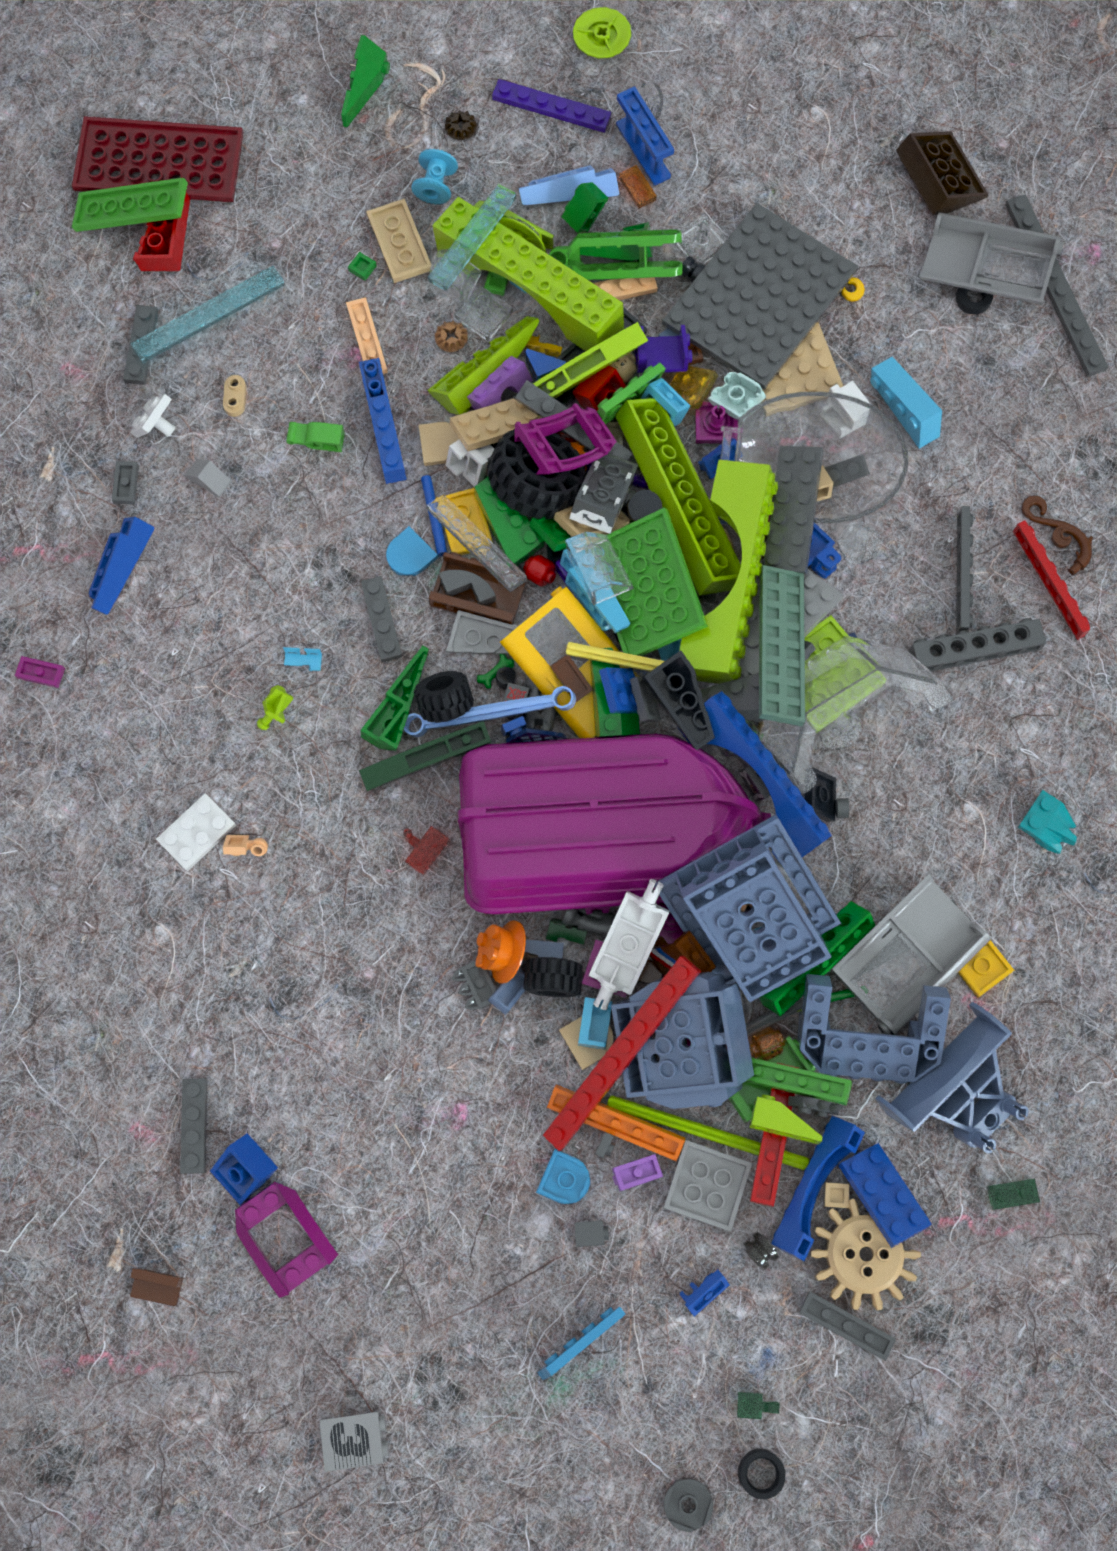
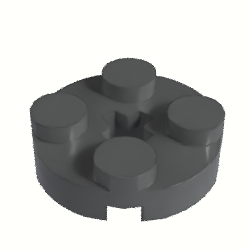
[664,1478,713,1532]

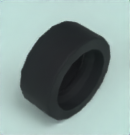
[738,1449,786,1500]

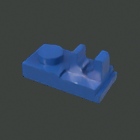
[698,438,742,479]
[501,716,526,737]
[680,1269,730,1317]

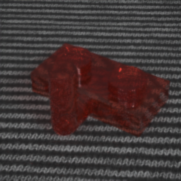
[403,826,450,875]

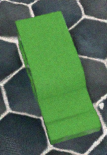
[286,422,345,452]

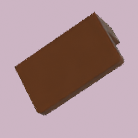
[130,1268,184,1306]

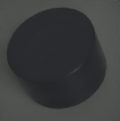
[496,667,516,689]

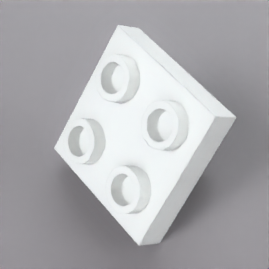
[130,394,175,438]

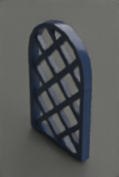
[506,728,567,743]

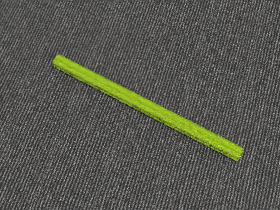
[607,1095,809,1170]

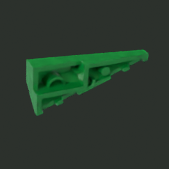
[360,645,429,751]

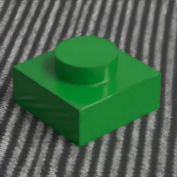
[348,252,377,281]

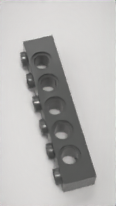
[909,618,1047,675]

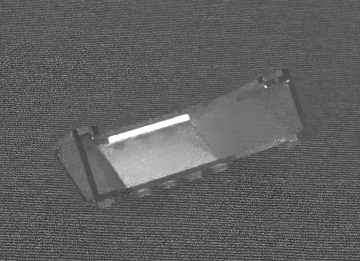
[759,635,954,795]

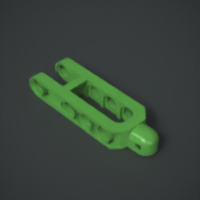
[549,229,683,280]

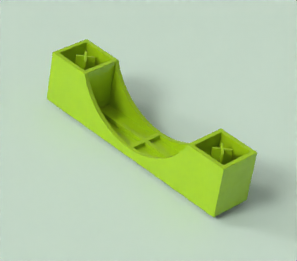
[432,196,624,351]
[679,460,778,684]

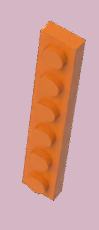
[547,1084,686,1162]

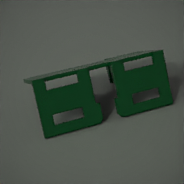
[546,918,587,945]

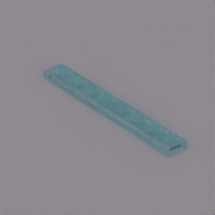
[130,266,285,364]

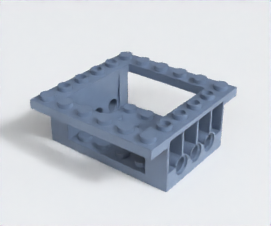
[654,815,841,1002]

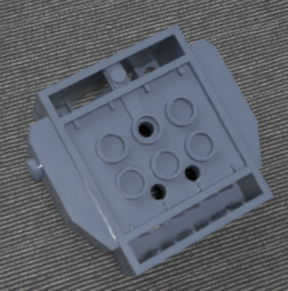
[611,972,754,1109]

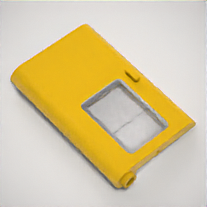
[500,586,641,738]

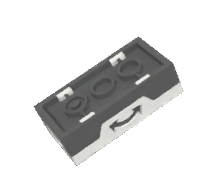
[569,454,638,534]

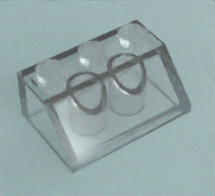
[565,532,634,605]

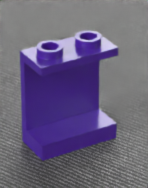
[635,325,692,373]

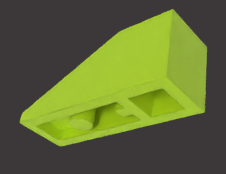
[749,1095,823,1145]

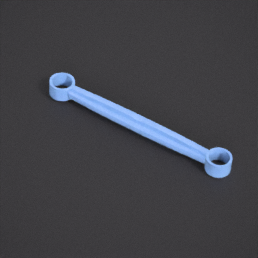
[404,686,576,737]

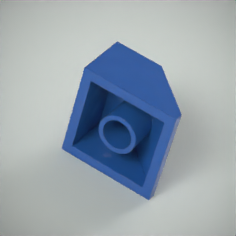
[210,1133,278,1206]

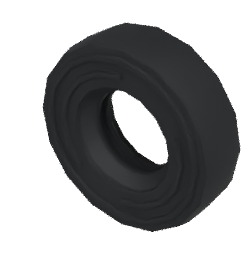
[956,287,993,315]

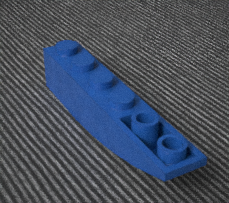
[359,358,407,484]

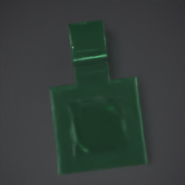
[737,1392,780,1420]

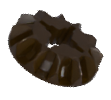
[445,109,477,140]

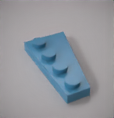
[537,1307,626,1380]

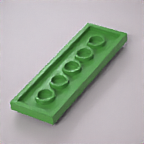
[72,178,188,232]

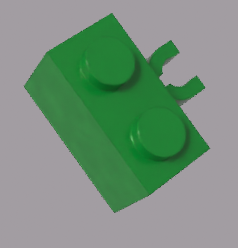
[561,182,609,233]

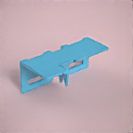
[283,647,322,671]

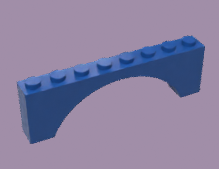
[677,691,832,864]

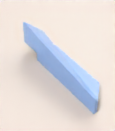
[518,165,619,205]

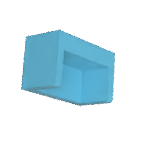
[641,378,690,427]
[578,997,612,1050]

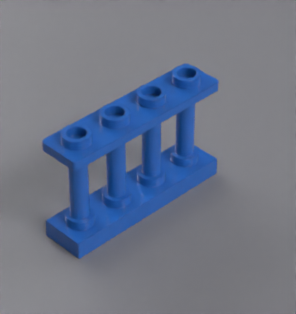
[616,86,674,186]

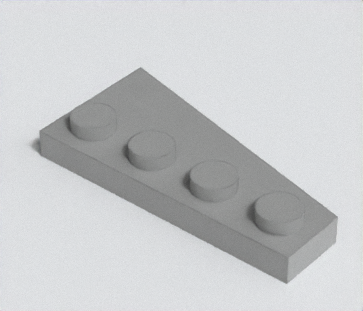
[446,610,542,654]

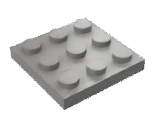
[663,1140,752,1232]

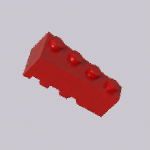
[133,192,190,271]

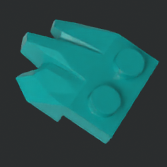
[1018,790,1077,854]

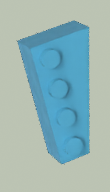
[870,357,942,449]

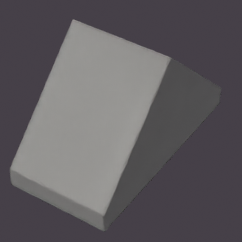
[185,459,232,498]

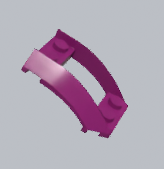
[515,403,617,475]
[235,1181,338,1298]

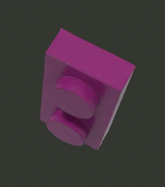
[15,656,65,688]

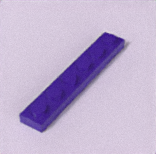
[492,79,611,133]

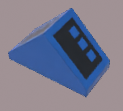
[525,348,566,382]

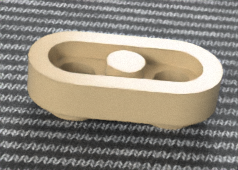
[223,375,247,417]

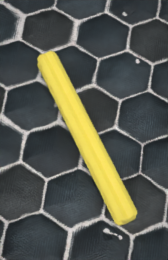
[566,642,664,672]

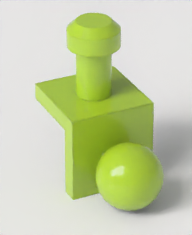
[257,685,294,730]

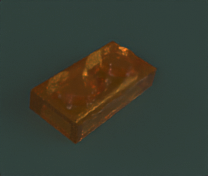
[619,165,657,209]

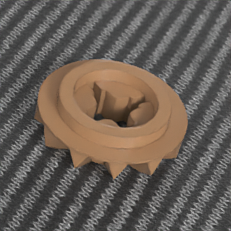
[435,320,468,352]

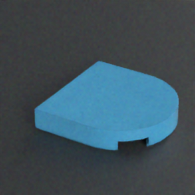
[386,526,438,576]
[536,1149,590,1204]

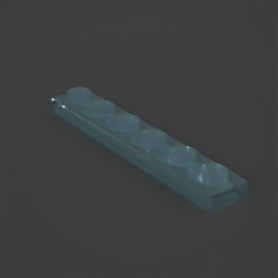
[428,184,516,291]

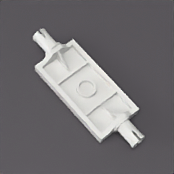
[589,879,670,1010]

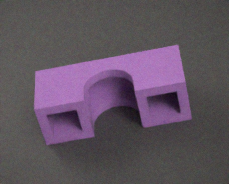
[467,356,533,410]

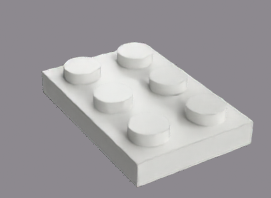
[156,793,237,872]

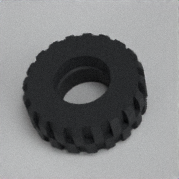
[487,429,586,520]

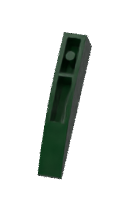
[359,721,491,791]

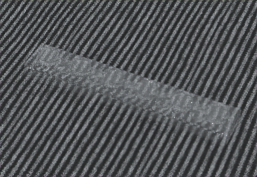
[427,494,527,592]

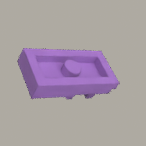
[612,1154,663,1191]

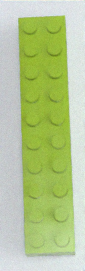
[615,398,741,595]

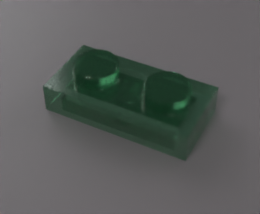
[987,1178,1040,1210]

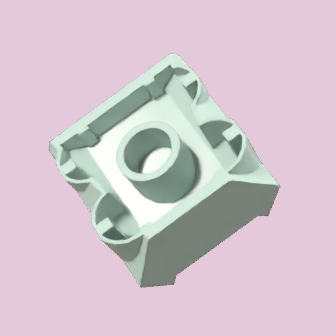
[707,372,766,419]

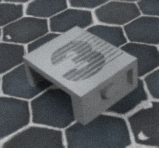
[319,1410,389,1472]

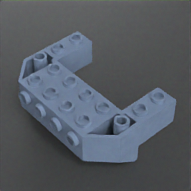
[798,974,951,1084]

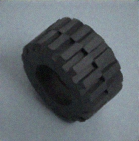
[414,671,474,723]
[523,957,583,997]

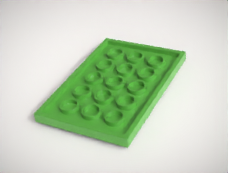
[588,507,708,656]

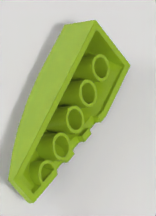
[427,316,539,415]

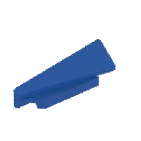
[89,517,154,615]

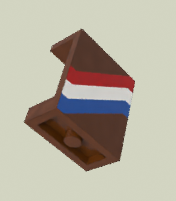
[649,930,716,976]

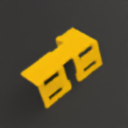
[525,335,563,358]

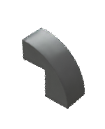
[439,570,496,605]

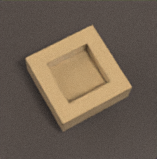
[824,1182,849,1209]

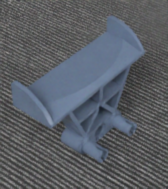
[875,1002,1029,1153]

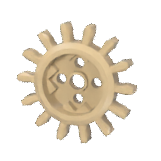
[809,1199,921,1310]

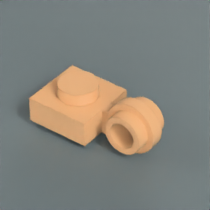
[223,835,268,856]

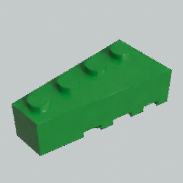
[474,477,545,570]

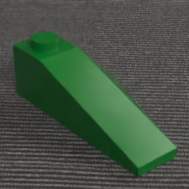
[568,222,653,262]

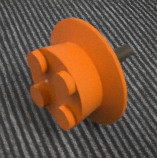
[475,920,538,984]

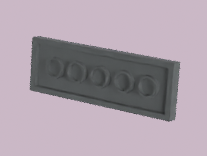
[763,446,824,574]

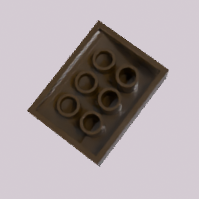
[896,131,989,215]

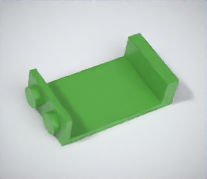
[729,1036,816,1123]

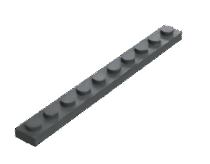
[1005,194,1108,377]

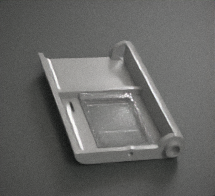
[919,212,1064,305]
[832,874,991,1035]

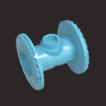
[411,149,458,205]

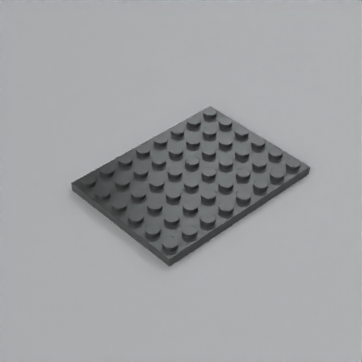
[662,203,858,390]

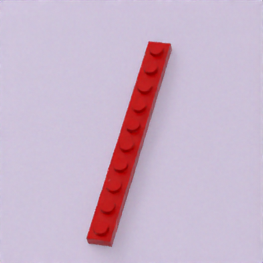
[543,956,701,1151]

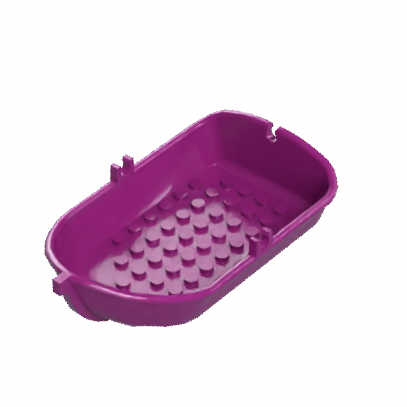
[457,733,771,914]

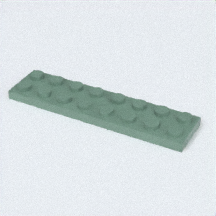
[759,565,805,726]

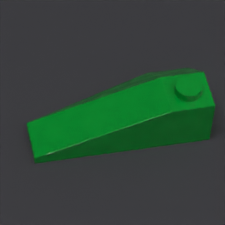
[341,35,390,128]
[590,648,640,737]

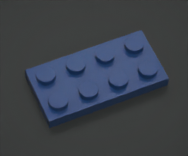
[839,1143,932,1248]

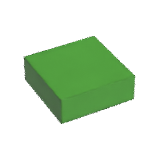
[484,271,508,296]

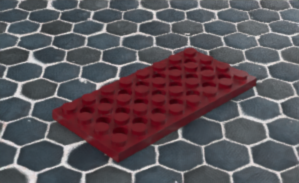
[72,116,244,202]

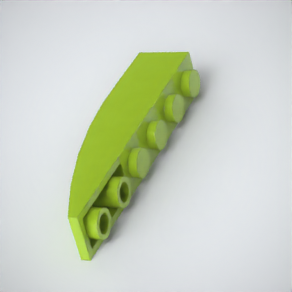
[533,322,648,399]

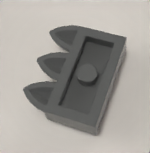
[452,960,496,1010]
[788,1096,843,1118]

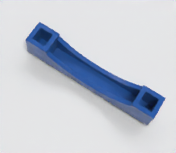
[771,1116,865,1261]

